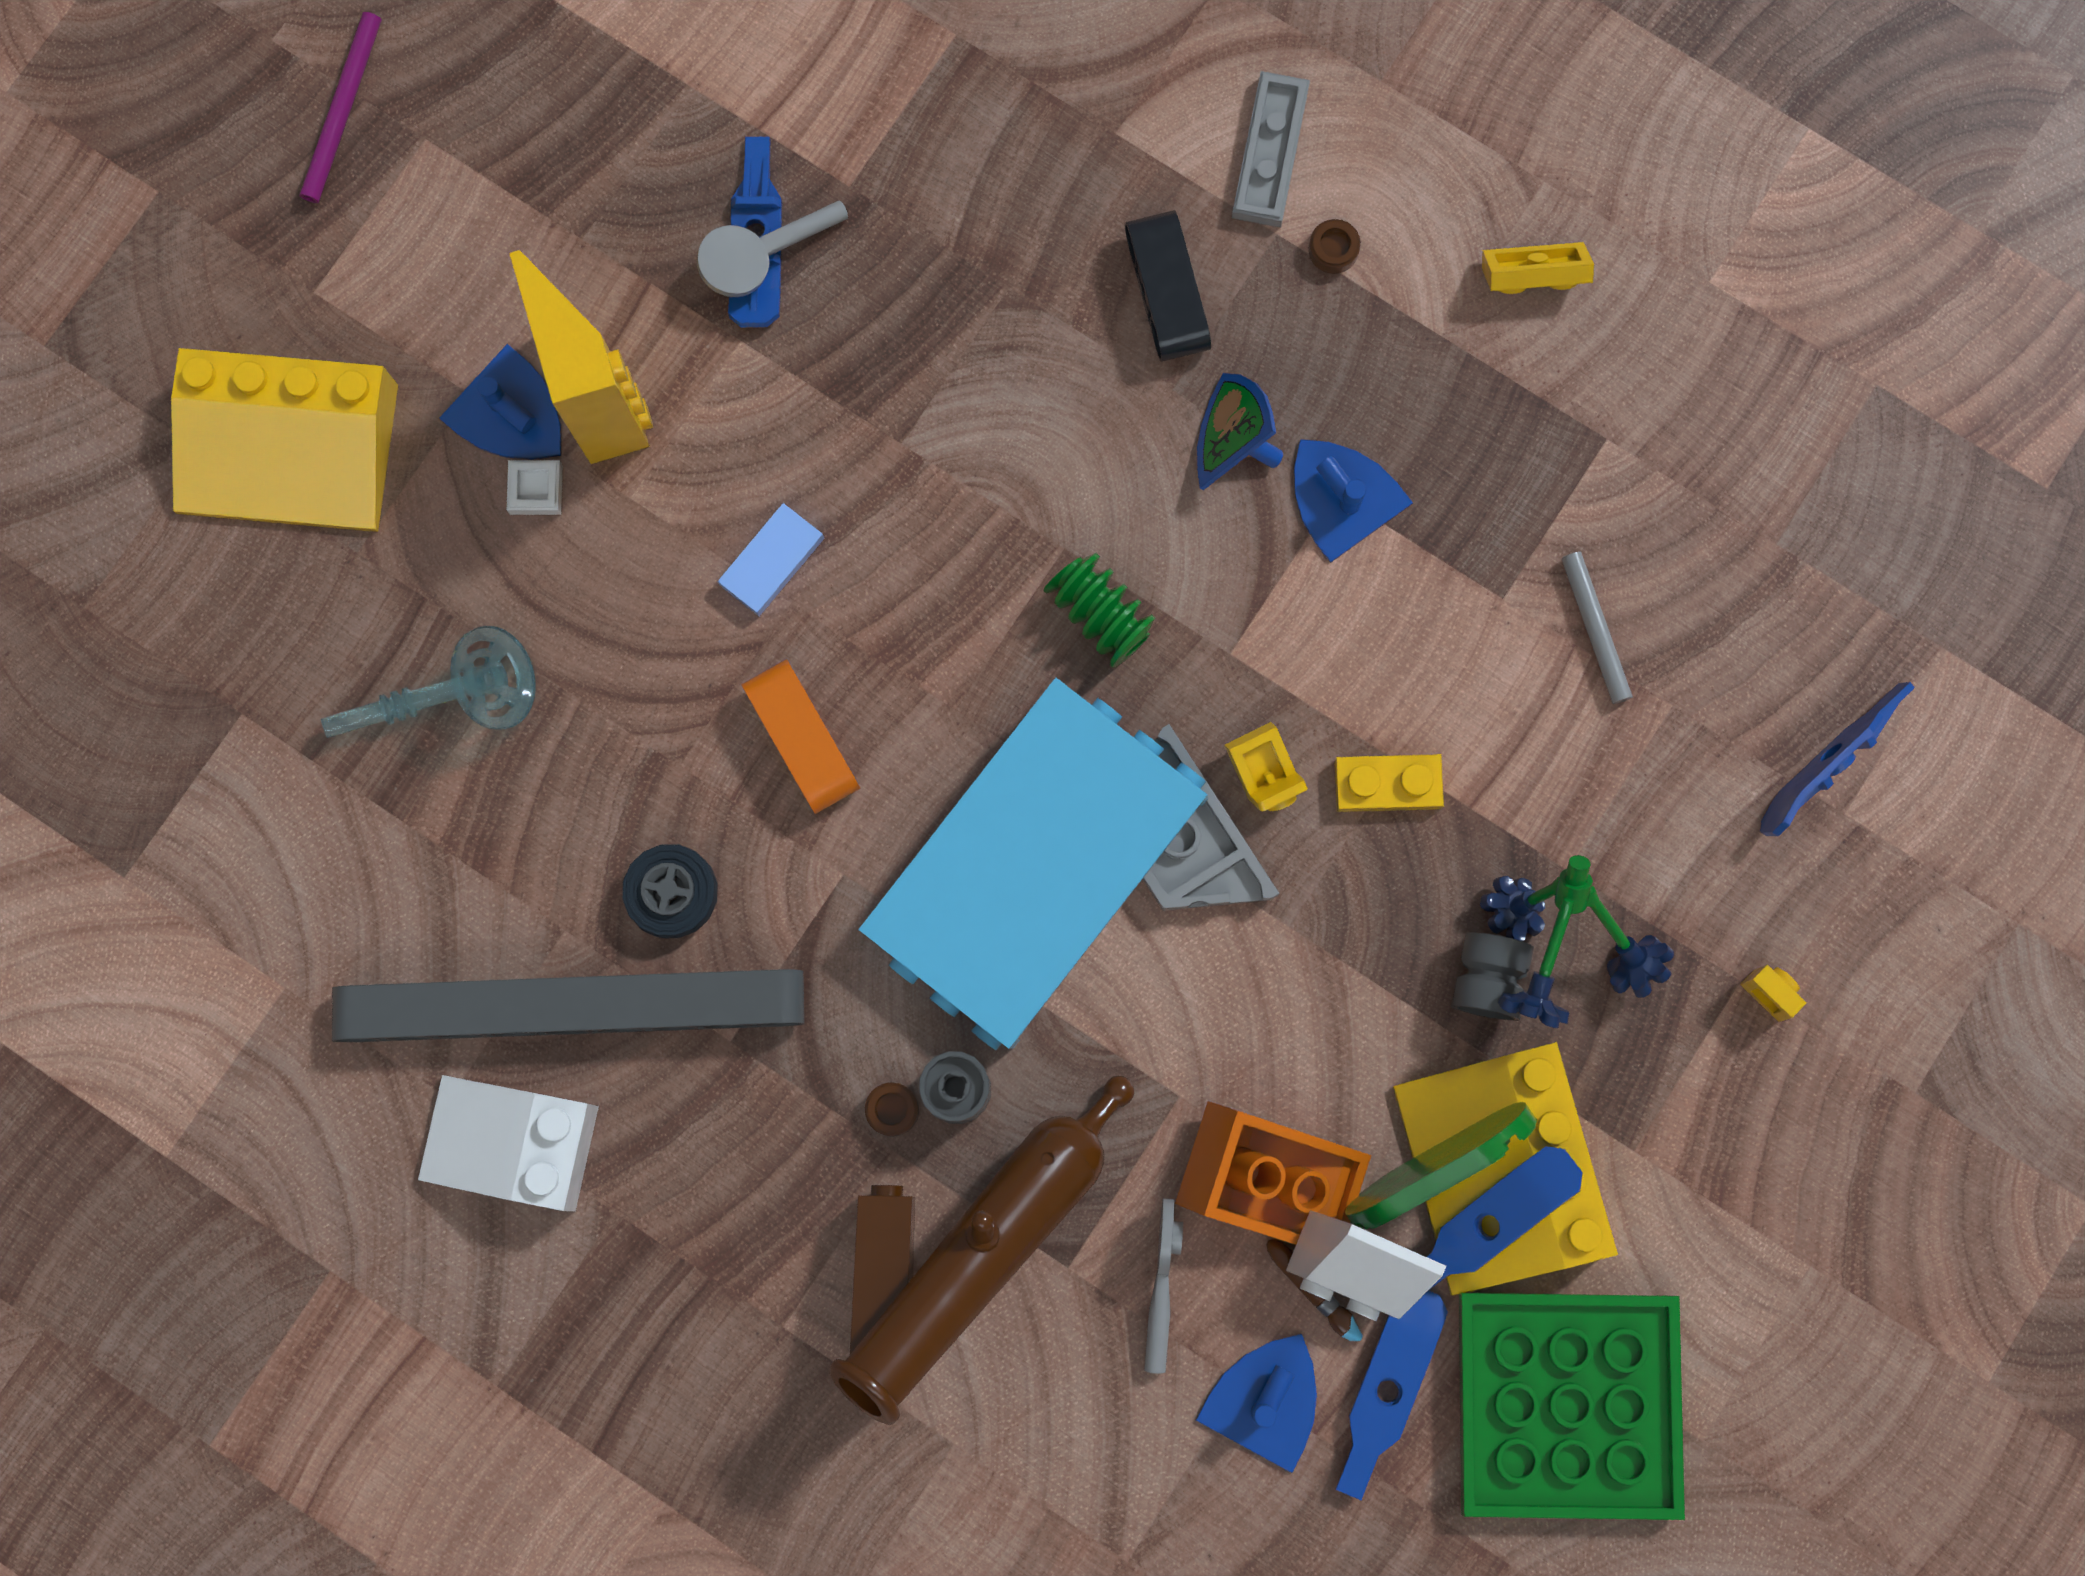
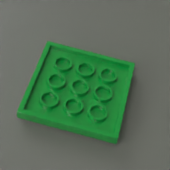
[1459,1293,1685,1520]

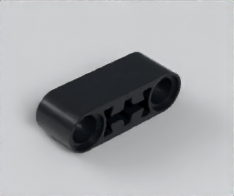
[1125,210,1211,362]

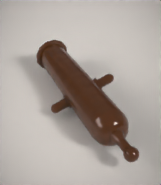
[829,1076,1135,1425]

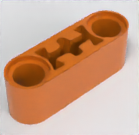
[741,659,861,814]

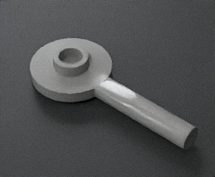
[697,200,848,297]
[1144,1198,1183,1374]

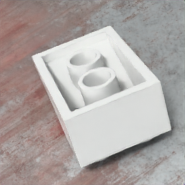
[418,1075,599,1211]

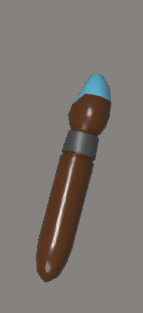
[1266,1239,1363,1341]

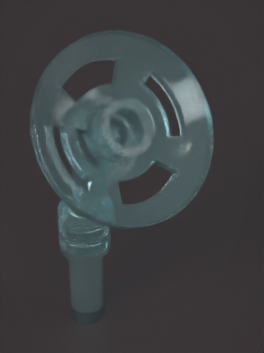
[321,626,536,738]

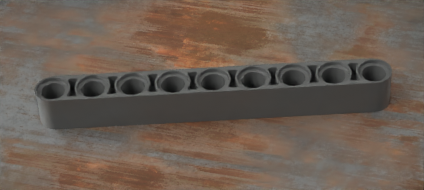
[332,969,805,1042]

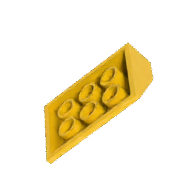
[510,250,653,464]
[171,348,398,532]
[1393,1042,1618,1295]

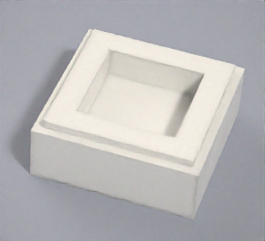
[506,460,563,515]

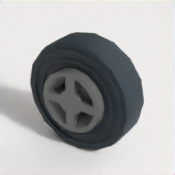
[622,844,718,938]

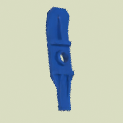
[728,137,782,327]
[1760,682,1915,836]
[1427,1146,1583,1292]
[1336,1291,1448,1500]

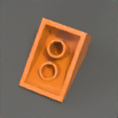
[1175,1101,1371,1244]

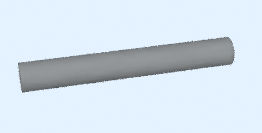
[1561,552,1633,704]

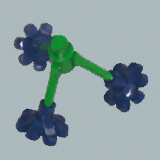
[1480,855,1674,1028]

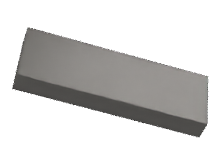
[1232,71,1310,228]

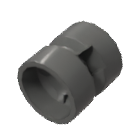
[1451,932,1534,1021]
[919,1051,991,1124]

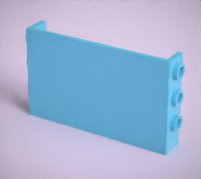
[858,677,1208,1050]

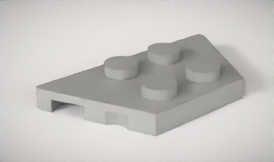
[1143,724,1279,911]

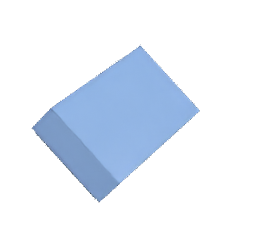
[717,503,825,617]

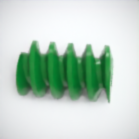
[1043,553,1155,668]

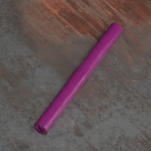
[299,12,382,203]

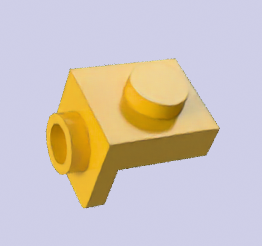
[1224,722,1308,812]

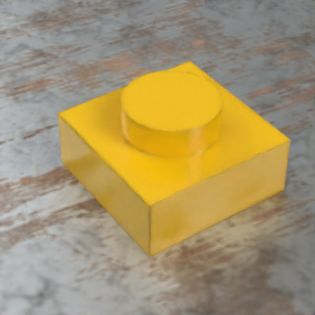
[1740,965,1807,1022]

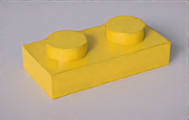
[1482,242,1594,294]
[1335,754,1444,812]

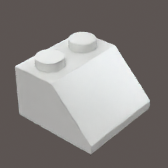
[1286,1210,1446,1322]

